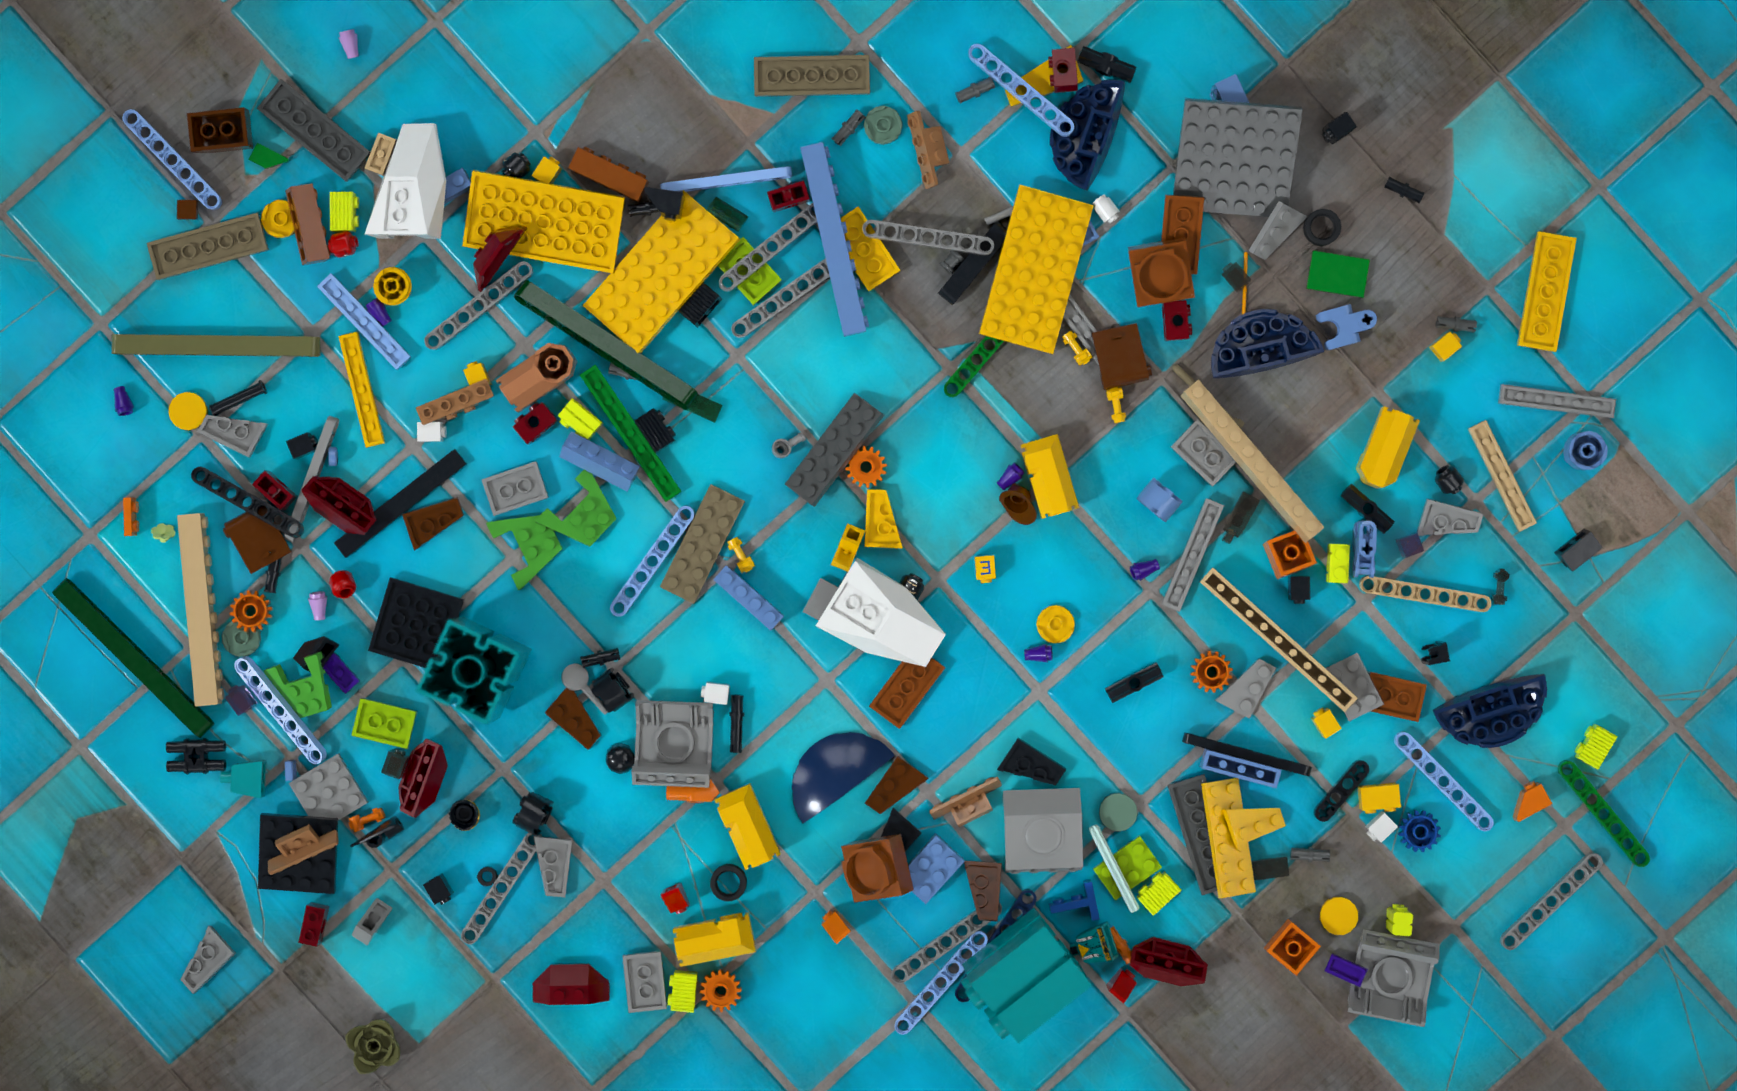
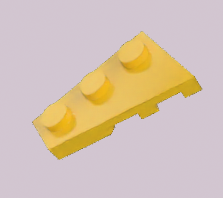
[864,489,903,549]
[1222,808,1286,846]

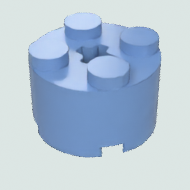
[1563,431,1608,470]
[1136,477,1183,522]

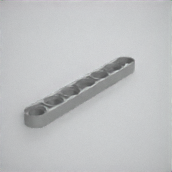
[719,203,817,292]
[862,220,994,255]
[732,258,830,338]
[424,261,533,350]
[284,416,339,543]
[461,833,542,944]
[1500,852,1603,950]
[891,902,1002,984]

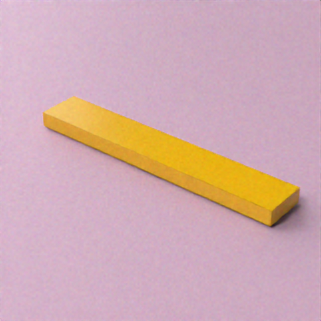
[338,332,385,448]

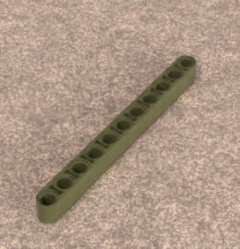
[112,334,320,357]

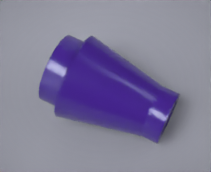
[365,298,392,327]
[113,386,134,416]
[996,462,1025,491]
[1130,559,1160,581]
[1024,644,1053,663]

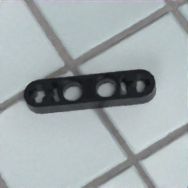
[1314,760,1369,822]

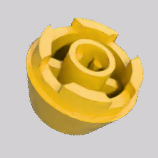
[373,267,412,305]

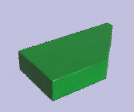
[248,143,290,169]

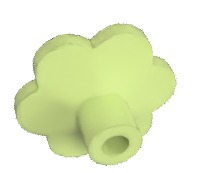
[151,524,176,543]

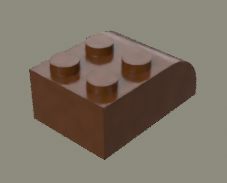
[187,107,253,153]

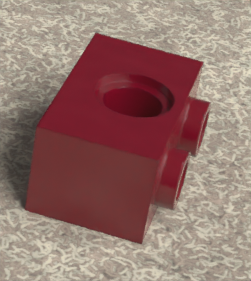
[1048,48,1078,93]
[767,181,810,213]
[1162,300,1192,342]
[512,402,559,445]
[252,470,298,510]
[298,902,330,947]

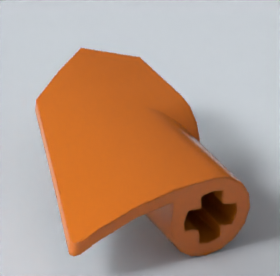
[666,779,720,803]

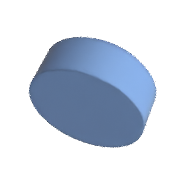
[329,447,338,466]

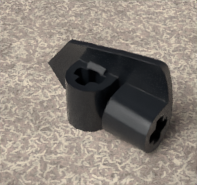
[350,815,404,848]

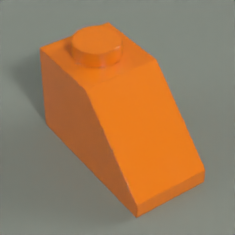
[1513,781,1552,822]
[821,909,851,944]

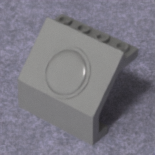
[632,700,714,788]
[1003,788,1083,874]
[1347,929,1440,1027]

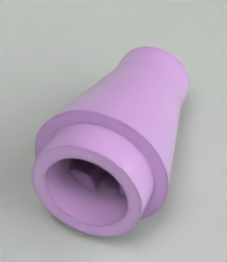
[339,29,359,59]
[308,591,327,620]

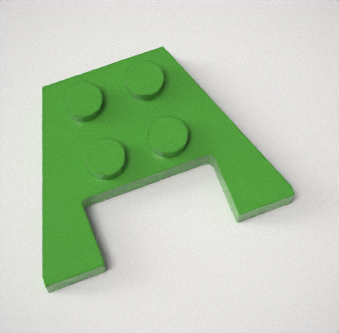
[535,470,617,547]
[486,515,563,590]
[263,652,332,718]

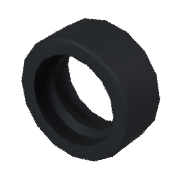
[1303,209,1342,246]
[710,864,747,901]

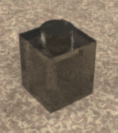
[1221,262,1252,293]
[381,748,410,779]

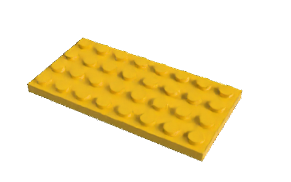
[462,170,625,273]
[979,185,1094,354]
[582,190,740,354]

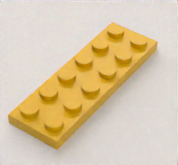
[1517,231,1577,352]
[1201,778,1256,898]

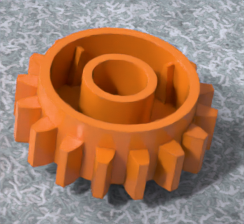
[845,446,887,488]
[229,590,273,633]
[1190,651,1233,693]
[700,969,742,1012]

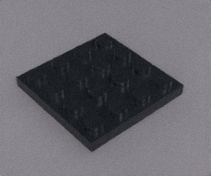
[368,577,464,668]
[258,813,338,894]

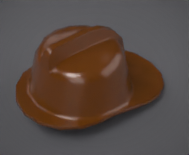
[999,483,1037,525]

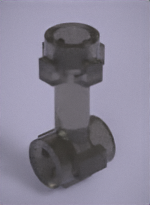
[1492,568,1509,605]

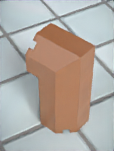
[496,343,577,413]

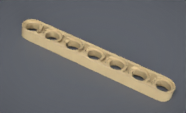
[1359,576,1491,612]

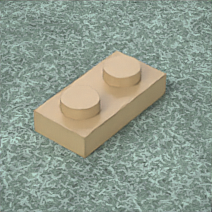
[365,133,397,176]

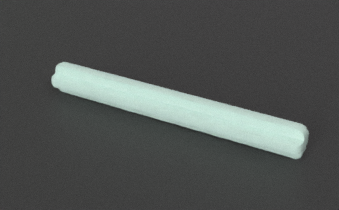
[1089,824,1139,913]

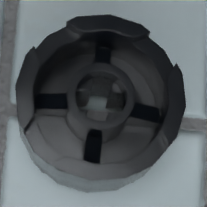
[591,668,634,713]
[512,792,554,836]

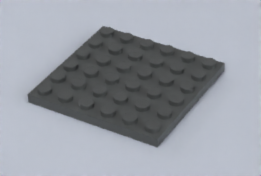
[1173,98,1303,217]

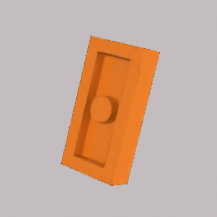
[123,497,139,536]

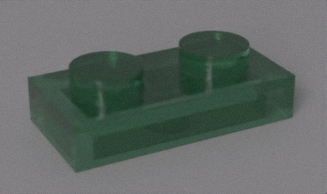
[706,197,749,232]

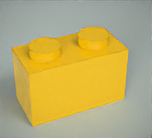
[1357,783,1401,814]

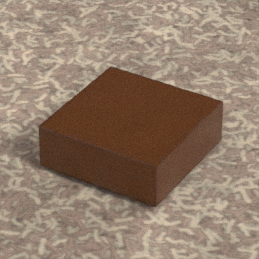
[177,200,198,220]

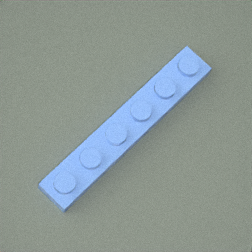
[317,273,411,370]

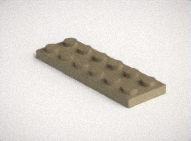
[754,55,870,97]
[147,213,269,281]
[660,484,745,604]

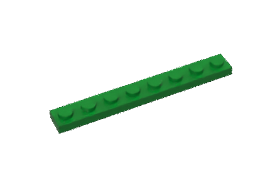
[580,364,682,502]

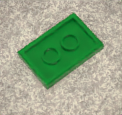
[1306,251,1370,298]

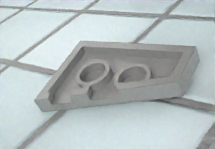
[1249,201,1308,260]
[197,415,268,458]
[1416,498,1484,536]
[1215,658,1276,719]
[533,836,572,897]
[180,926,236,994]

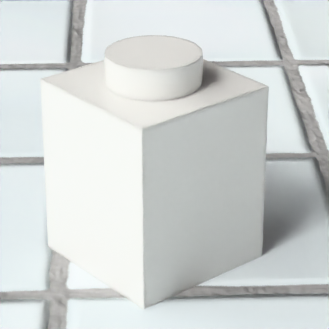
[417,422,447,442]
[701,682,730,705]
[1365,811,1398,843]

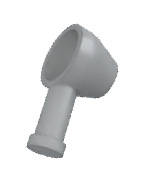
[772,432,806,458]

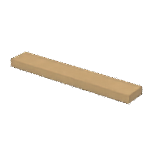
[1468,420,1537,532]

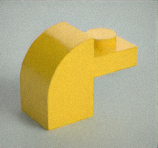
[831,523,865,572]

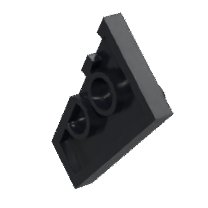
[997,737,1066,786]
[881,807,922,852]

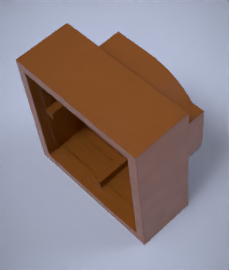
[1128,237,1195,307]
[841,834,914,902]

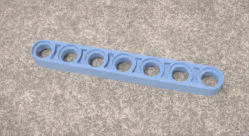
[969,44,1074,137]
[122,109,222,210]
[660,167,792,192]
[610,506,695,617]
[234,656,327,764]
[1394,731,1494,831]
[894,930,988,1035]

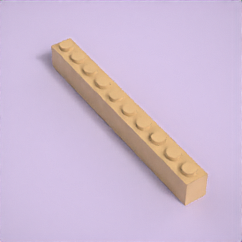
[1181,380,1325,543]
[177,513,225,707]
[1200,568,1358,712]

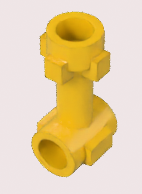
[1062,331,1092,366]
[1106,387,1126,423]
[727,537,755,573]

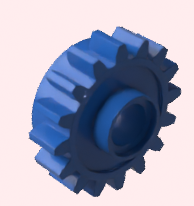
[1398,810,1441,852]

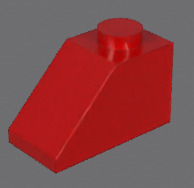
[661,883,690,914]
[1106,968,1137,1004]

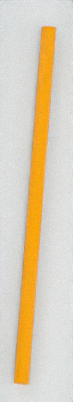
[1242,252,1248,314]

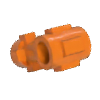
[348,808,385,833]

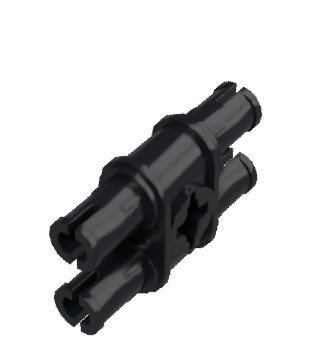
[166,738,226,775]

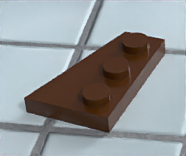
[402,497,464,551]
[545,688,601,750]
[865,756,929,814]
[964,861,1002,921]

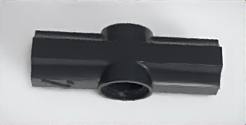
[1077,46,1137,83]
[1340,484,1395,534]
[1105,662,1164,703]

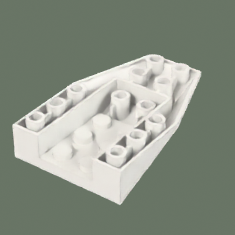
[365,123,446,239]
[816,558,946,667]

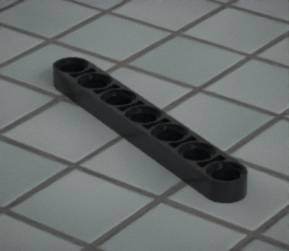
[191,467,304,538]
[1182,732,1312,776]

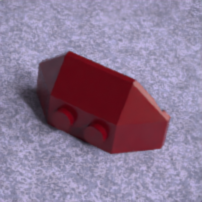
[473,226,527,292]
[301,476,376,535]
[398,739,448,818]
[1129,937,1208,987]
[533,964,610,1005]

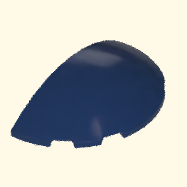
[1050,80,1125,191]
[1211,309,1324,378]
[1433,674,1547,748]
[792,732,895,823]

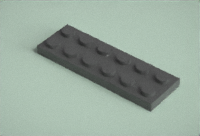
[257,79,371,182]
[785,393,884,507]
[1167,774,1217,895]

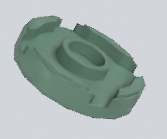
[864,106,902,145]
[222,622,261,657]
[1099,793,1138,831]

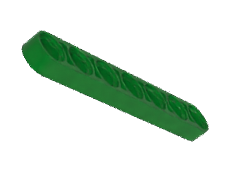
[944,336,1004,398]
[1558,760,1650,867]

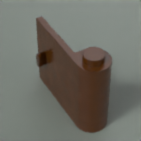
[1092,323,1152,390]
[223,501,292,574]

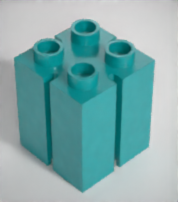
[415,616,532,725]
[961,907,1092,1044]

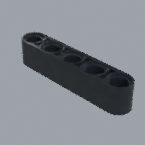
[938,221,1007,306]

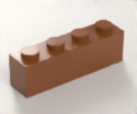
[568,146,649,203]
[285,183,330,265]

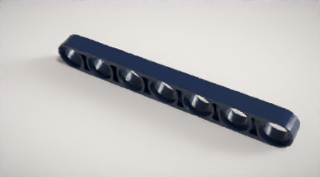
[955,889,1037,1002]

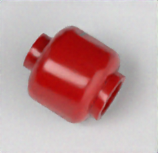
[328,231,358,258]
[329,570,356,599]

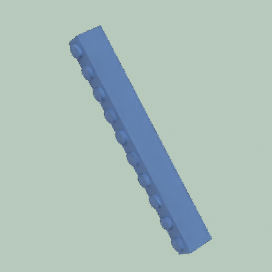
[800,142,869,337]

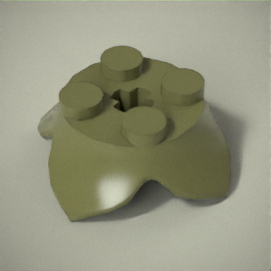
[345,1019,400,1074]

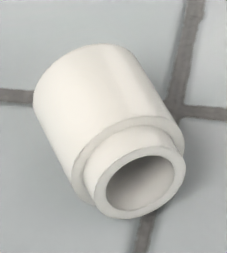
[1092,194,1120,224]

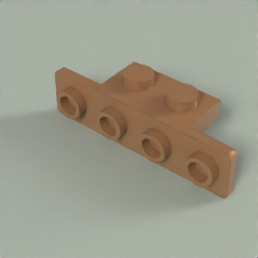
[907,110,950,189]
[416,379,494,425]
[929,777,1002,827]
[268,825,338,875]

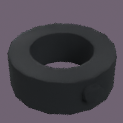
[477,867,498,886]

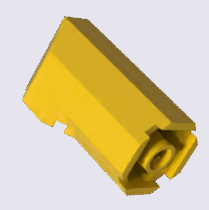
[1356,407,1420,489]
[1020,434,1079,519]
[714,783,781,870]
[673,912,756,967]

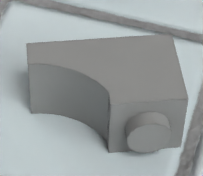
[352,898,392,946]

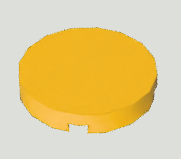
[261,200,295,238]
[168,392,208,430]
[1036,605,1075,643]
[1320,897,1358,935]

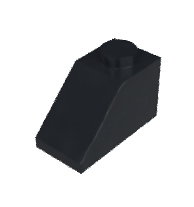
[644,187,685,221]
[293,636,339,672]

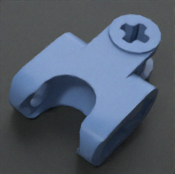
[1315,304,1377,350]
[1352,520,1377,578]

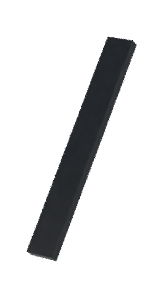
[334,449,467,558]

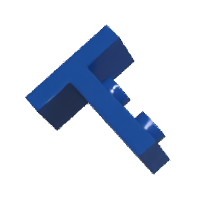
[1049,879,1100,921]

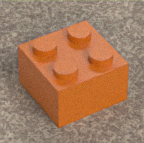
[1263,530,1317,580]
[1264,919,1321,976]

